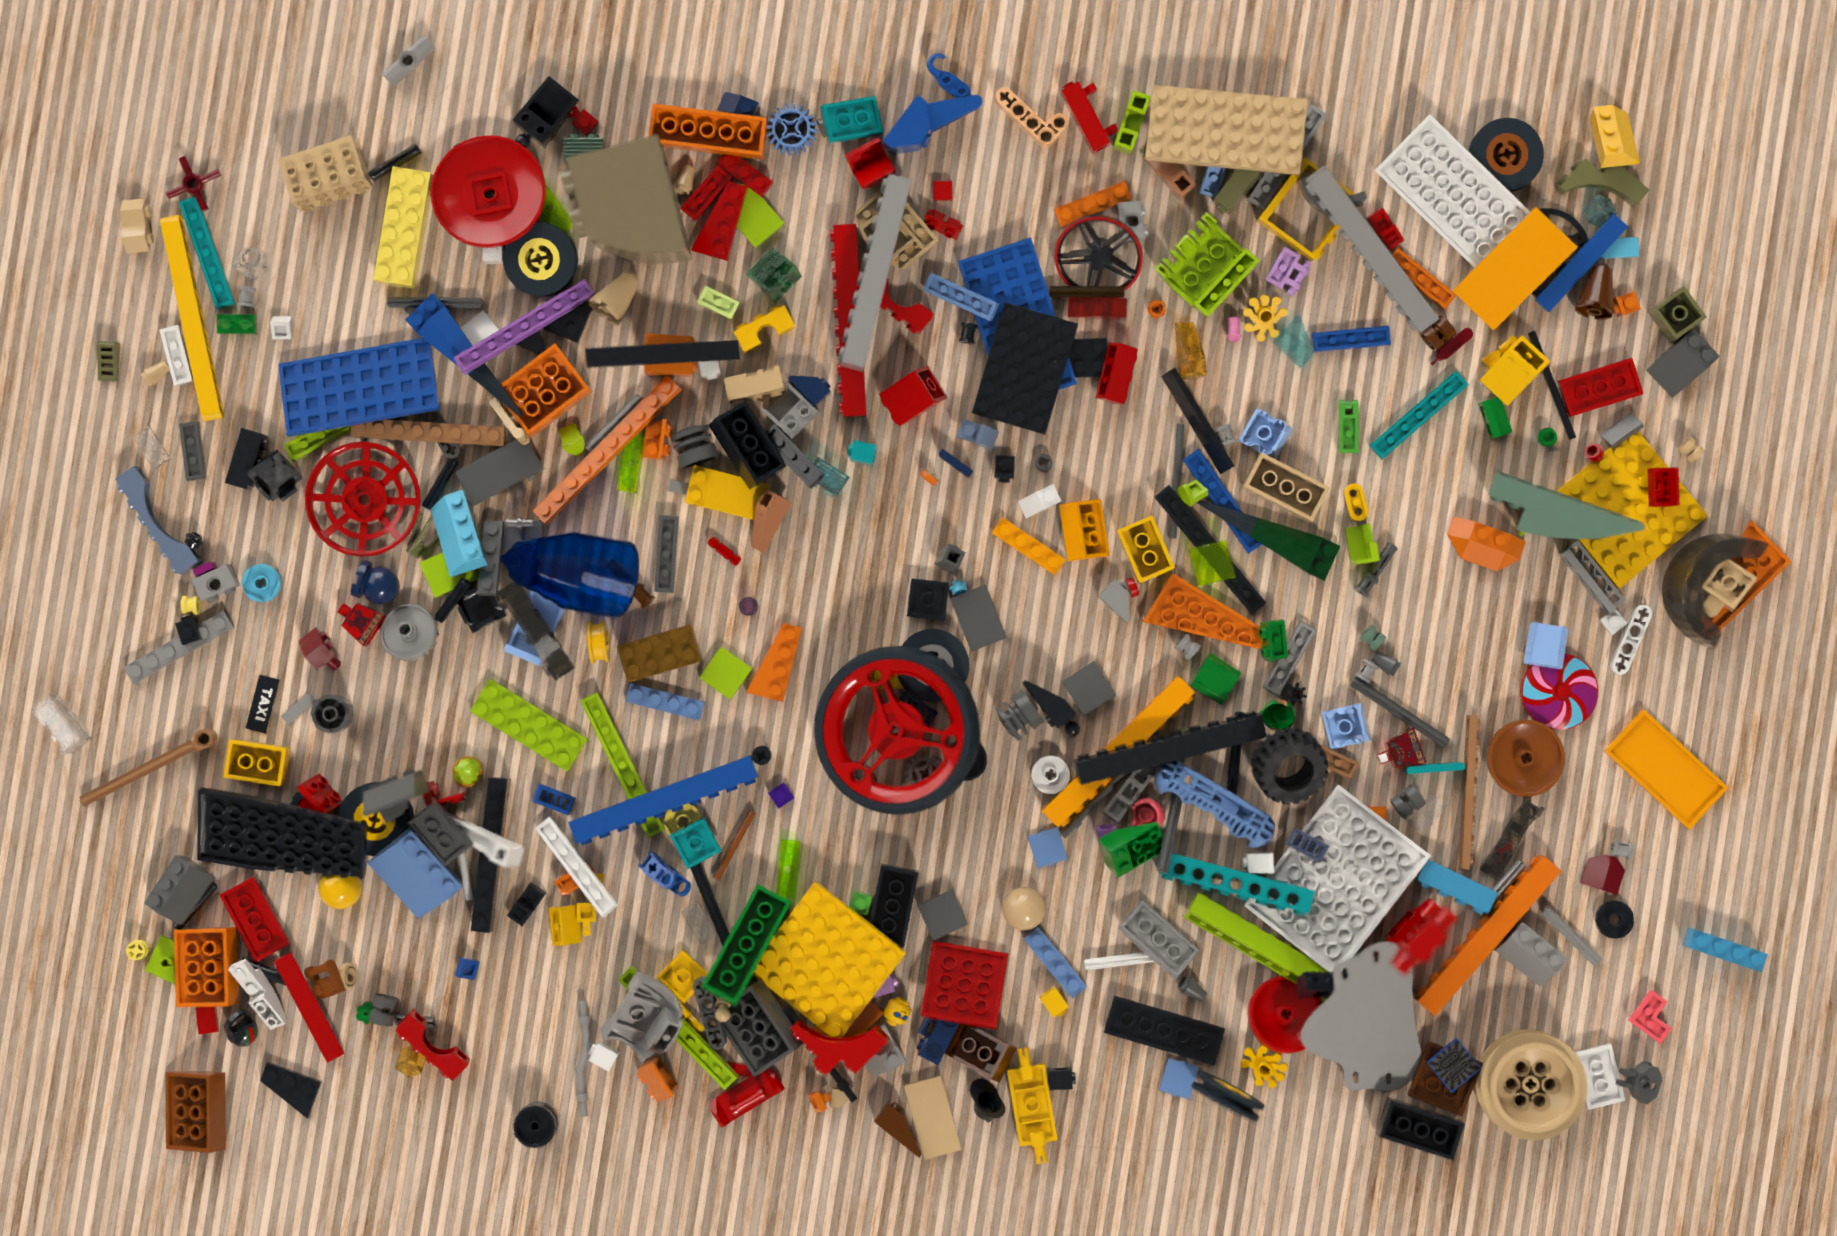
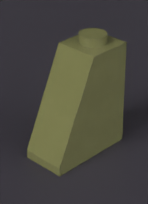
[1214,169,1259,215]

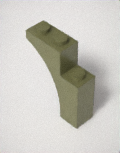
[1556,158,1650,207]

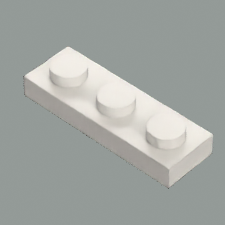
[159,325,194,386]

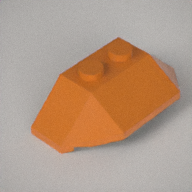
[1447,516,1526,571]

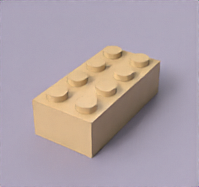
[1242,452,1330,523]

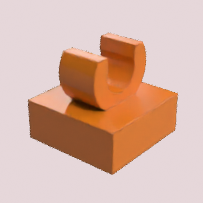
[808,1091,832,1112]

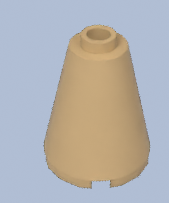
[589,272,639,325]

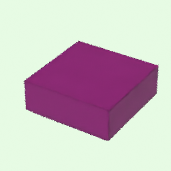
[193,562,217,576]

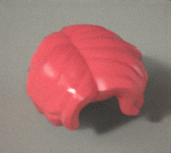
[1131,797,1165,827]

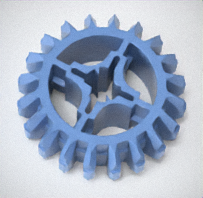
[767,103,817,156]

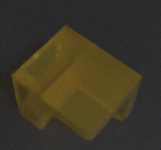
[395,1046,426,1078]

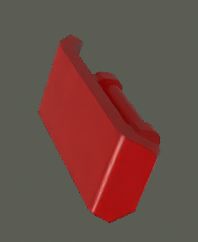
[710,1068,785,1127]

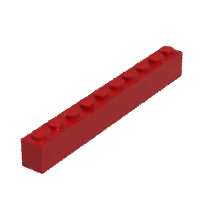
[830,224,867,418]

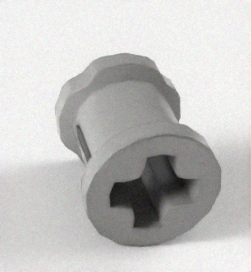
[237,286,256,308]
[1214,423,1237,446]
[1355,659,1379,684]
[1609,839,1634,860]

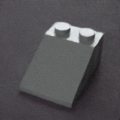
[1646,328,1720,398]

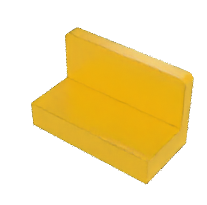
[548,904,582,946]

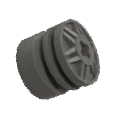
[670,425,718,469]
[995,690,1044,741]

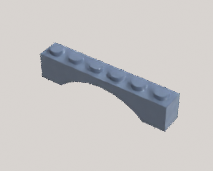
[115,466,203,575]

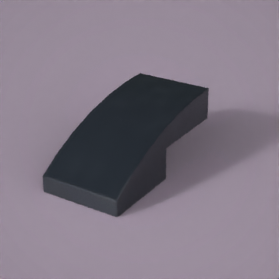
[507,882,546,927]

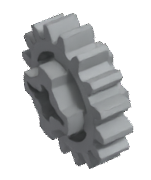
[904,753,941,785]

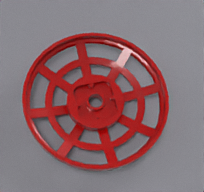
[305,442,421,557]

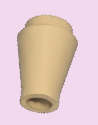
[674,165,695,195]
[140,360,170,387]

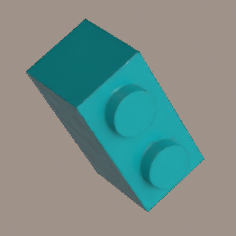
[847,440,877,467]

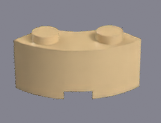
[119,198,154,254]

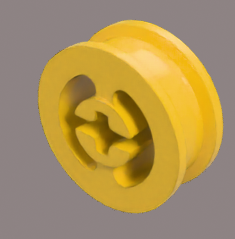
[587,620,610,664]

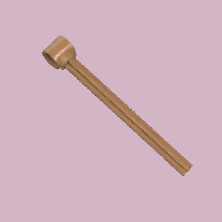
[79,729,218,807]

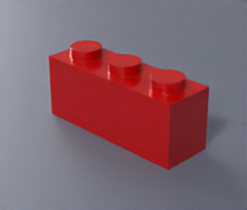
[1095,342,1138,405]

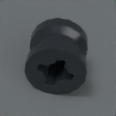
[752,746,772,765]

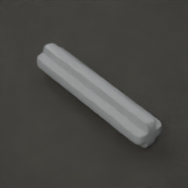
[1491,859,1526,906]

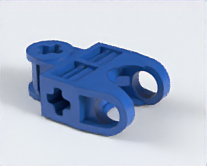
[638,850,691,897]

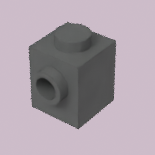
[934,544,965,573]

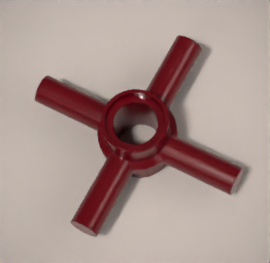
[166,156,222,212]

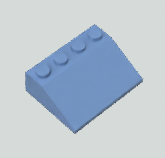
[367,827,463,919]

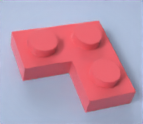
[1628,989,1672,1044]

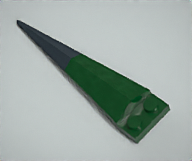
[1196,500,1340,581]

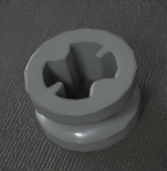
[1035,454,1052,472]

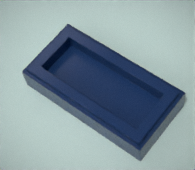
[938,448,973,478]

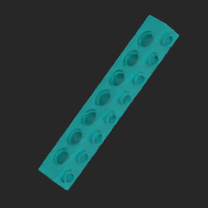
[1158,853,1315,916]

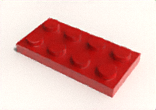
[1558,358,1644,417]
[219,876,291,962]

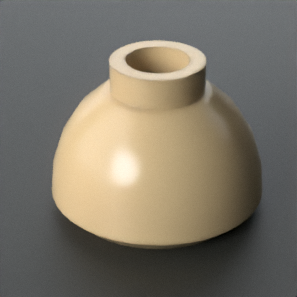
[338,963,358,990]

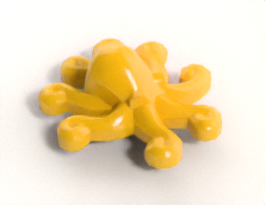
[1243,294,1288,342]
[1240,1045,1288,1089]

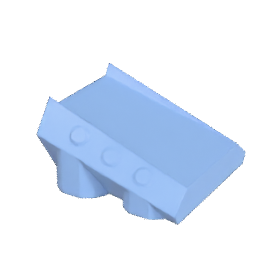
[1239,408,1292,459]
[1524,622,1569,669]
[1322,703,1371,749]

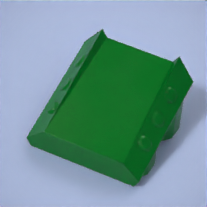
[1190,653,1241,705]

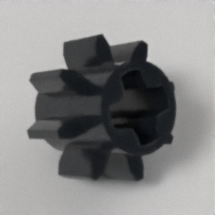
[1283,682,1307,706]

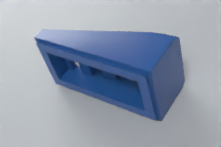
[532,783,576,816]

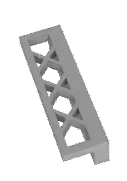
[1559,540,1625,614]

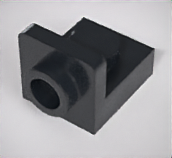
[994,455,1015,483]

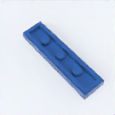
[1312,326,1391,352]

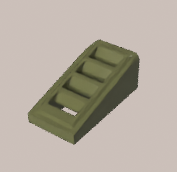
[97,341,120,382]

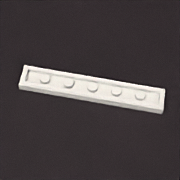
[535,816,618,918]

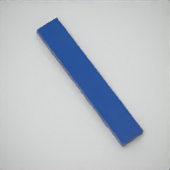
[1534,214,1628,312]
[1182,449,1262,554]

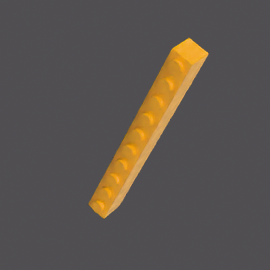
[1041,676,1195,827]

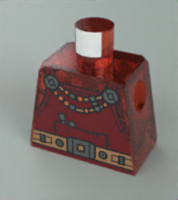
[1377,728,1426,768]

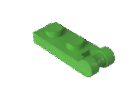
[1338,400,1359,454]

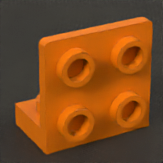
[642,419,673,461]

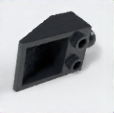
[513,76,579,148]
[1022,680,1080,737]

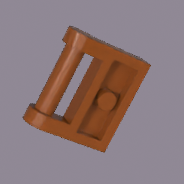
[304,960,346,1001]

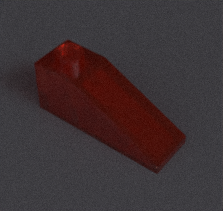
[1067,297,1127,320]

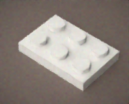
[1575,1043,1626,1110]

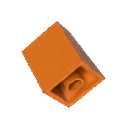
[644,333,697,377]

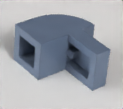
[957,419,999,451]

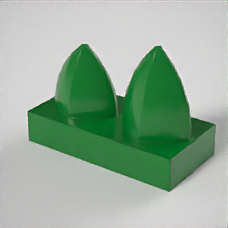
[217,314,257,335]

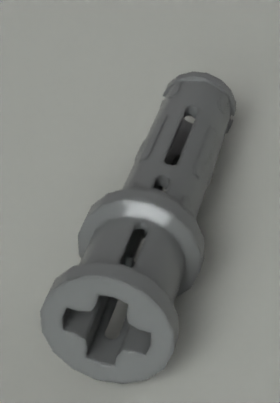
[1354,542,1398,598]

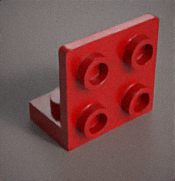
[422,781,469,806]

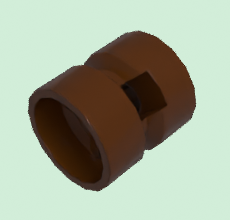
[1420,315,1457,351]

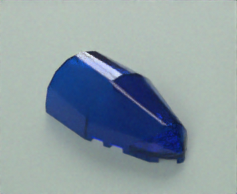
[500,532,639,618]

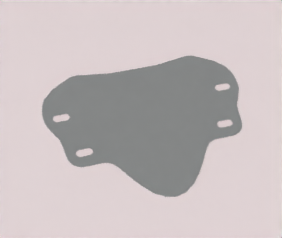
[1300,942,1422,1091]

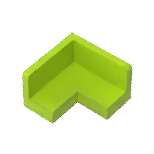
[1345,523,1380,566]

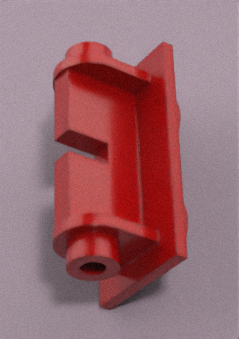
[923,209,964,241]

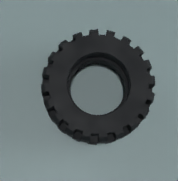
[1251,727,1329,805]

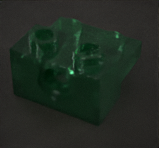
[746,248,802,303]

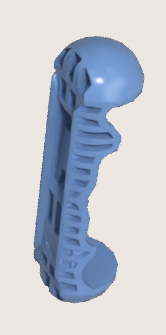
[1154,760,1275,848]

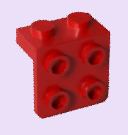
[844,137,896,189]

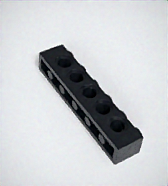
[1296,971,1415,998]

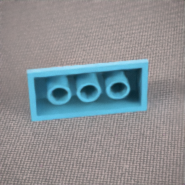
[430,490,487,577]

